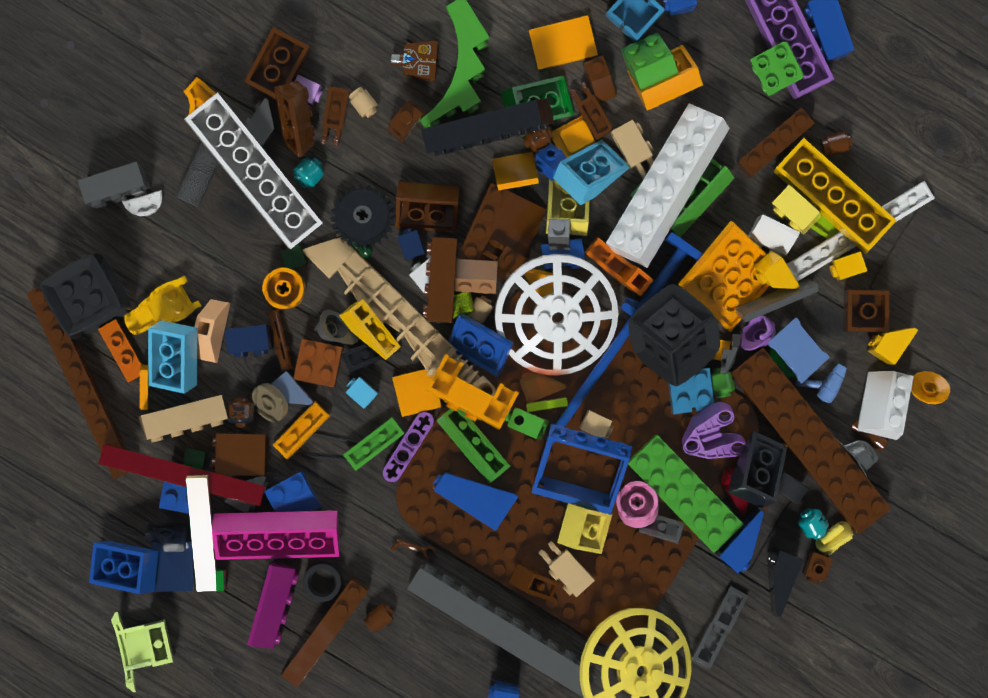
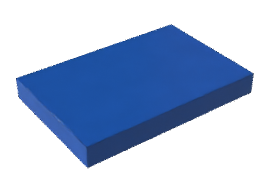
[448,312,513,378]

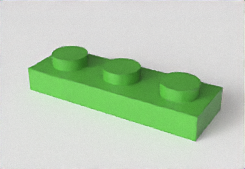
[343,418,405,471]

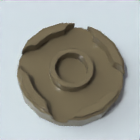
[252,383,288,422]

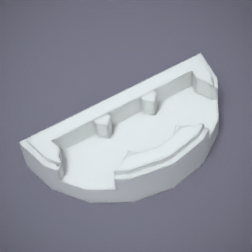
[122,190,163,217]

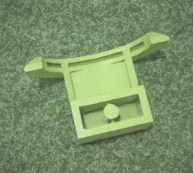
[111,612,174,692]

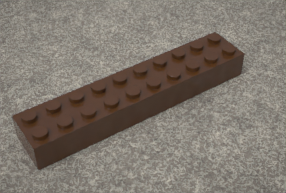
[731,348,891,534]

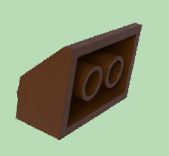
[275,81,315,157]
[395,181,460,233]

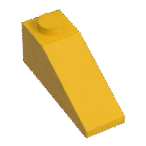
[339,299,401,360]

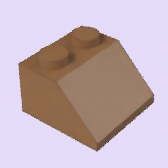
[455,259,498,294]

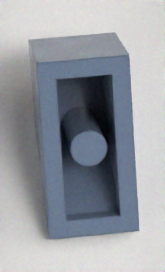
[271,371,315,405]

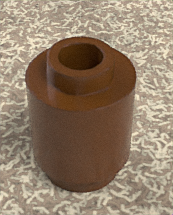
[820,131,852,156]
[364,603,395,633]

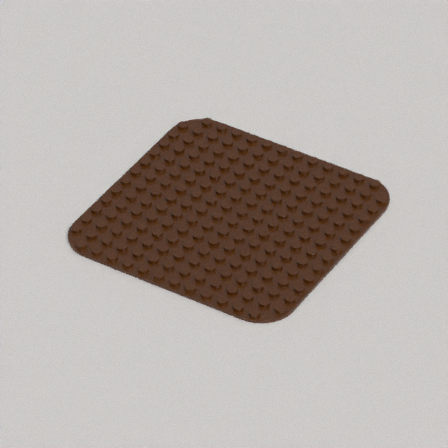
[396,284,759,644]

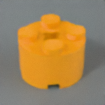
[262,268,306,309]

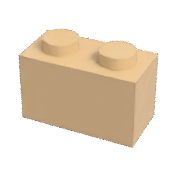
[579,410,614,438]

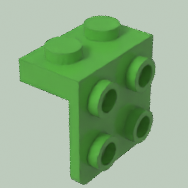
[750,41,804,96]

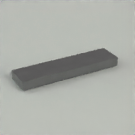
[735,277,819,322]

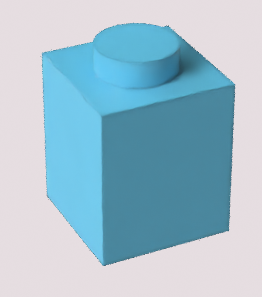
[346,377,379,409]

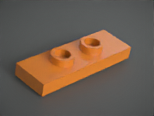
[98,319,142,383]

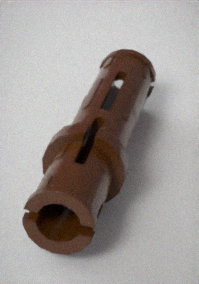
[266,309,294,372]

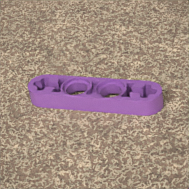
[383,412,434,482]

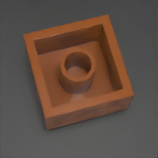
[294,339,344,387]

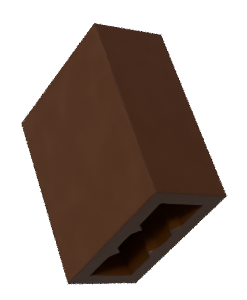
[212,433,267,476]

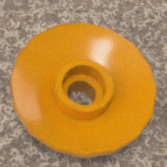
[911,371,950,404]

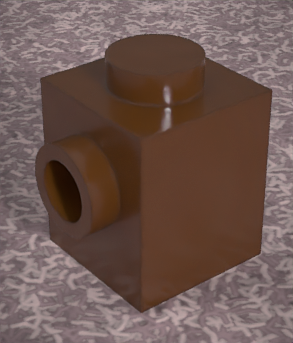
[802,551,833,584]

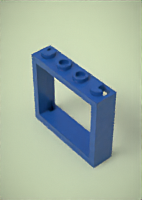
[531,424,632,515]

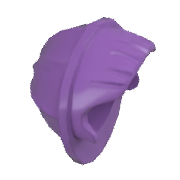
[740,315,776,351]

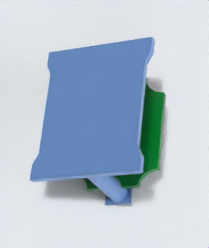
[767,318,830,383]

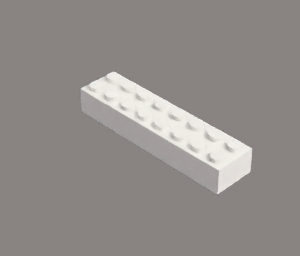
[184,93,323,249]
[606,104,730,268]

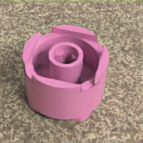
[616,481,659,528]

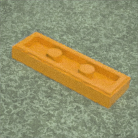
[273,401,330,459]

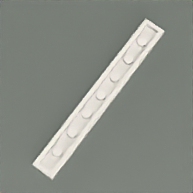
[787,181,935,282]

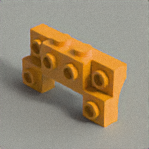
[426,354,519,430]

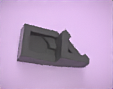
[720,334,741,373]

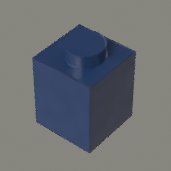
[397,228,425,261]

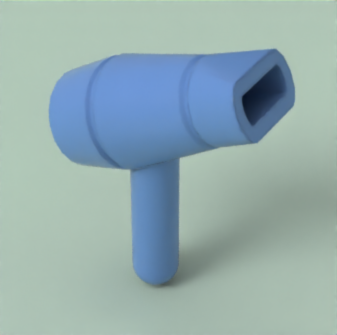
[795,364,847,403]

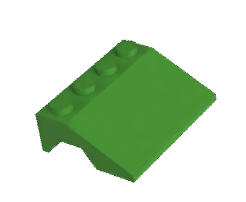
[631,158,734,237]

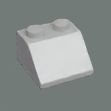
[748,214,800,257]

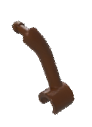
[390,539,436,559]

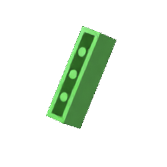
[437,409,510,484]

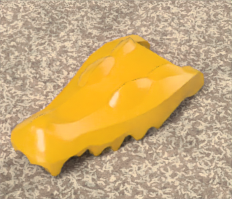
[124,276,201,335]

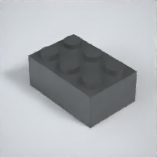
[77,162,151,209]

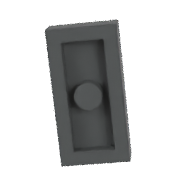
[639,515,685,544]

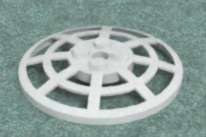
[495,254,618,375]

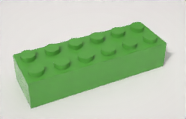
[628,434,744,553]

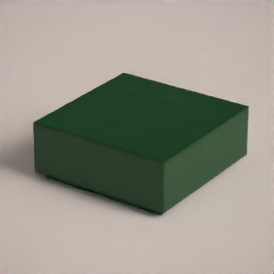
[280,245,307,270]
[183,448,207,470]

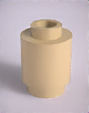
[349,87,378,118]
[467,296,494,324]

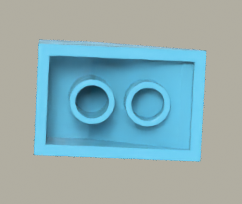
[553,140,630,205]

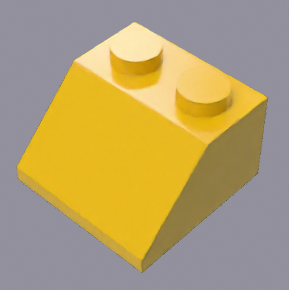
[867,328,918,365]

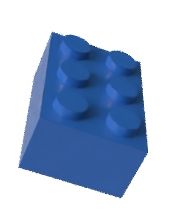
[89,541,159,594]

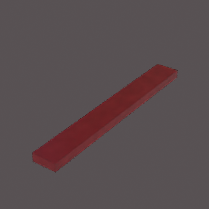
[98,444,265,506]

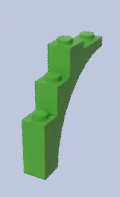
[420,0,490,128]

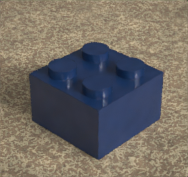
[225,325,273,358]

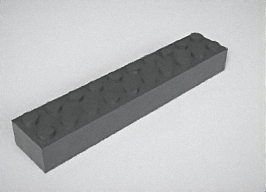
[407,564,597,698]

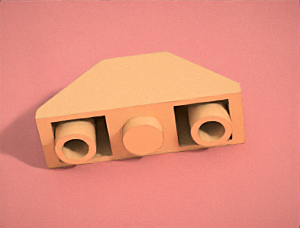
[195,299,230,363]

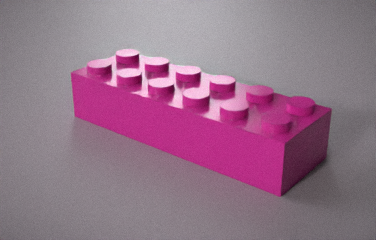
[212,511,340,560]

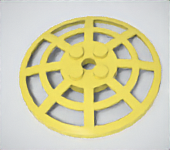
[580,608,691,698]

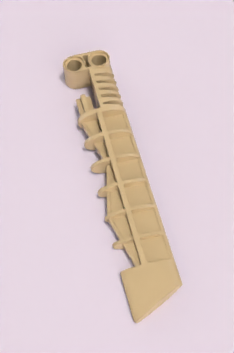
[302,237,496,396]

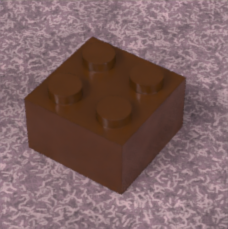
[843,290,890,332]

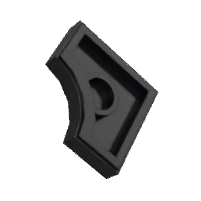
[145,523,190,552]

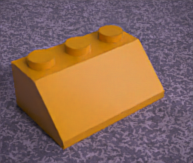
[627,45,703,111]

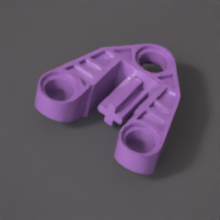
[682,402,746,459]

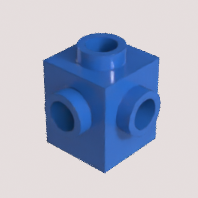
[535,143,567,181]

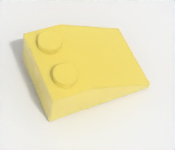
[546,179,589,236]

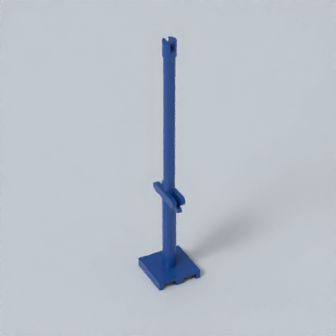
[544,232,703,445]

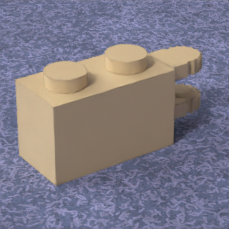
[610,120,654,180]
[538,541,595,597]

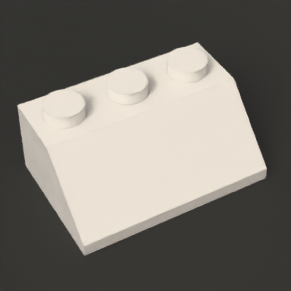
[857,371,913,440]

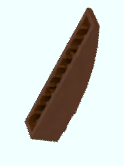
[281,577,369,688]

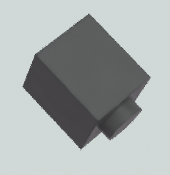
[548,219,571,250]

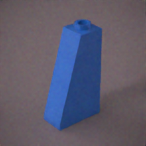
[433,472,518,531]

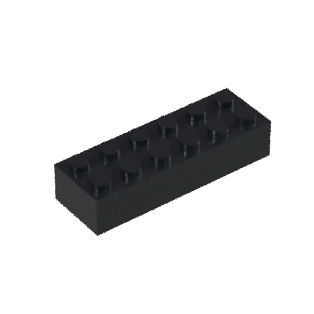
[421,98,555,156]

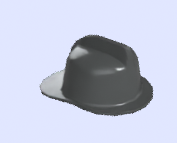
[314,310,360,345]
[836,439,878,477]

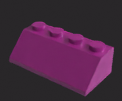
[247,561,299,649]

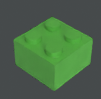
[621,32,678,90]

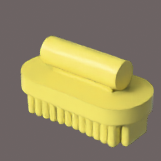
[815,521,853,556]

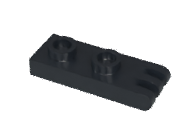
[342,333,401,373]

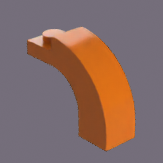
[584,237,653,296]

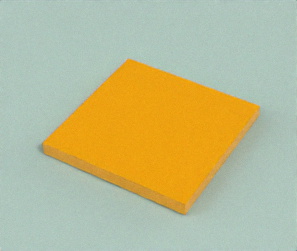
[678,221,769,332]

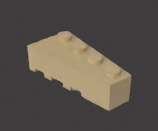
[138,395,228,443]

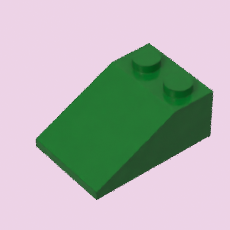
[501,75,574,120]

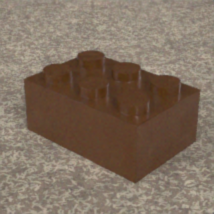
[244,27,312,100]

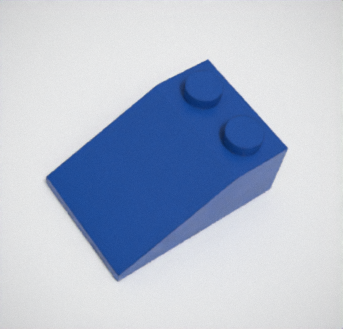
[716,507,764,573]

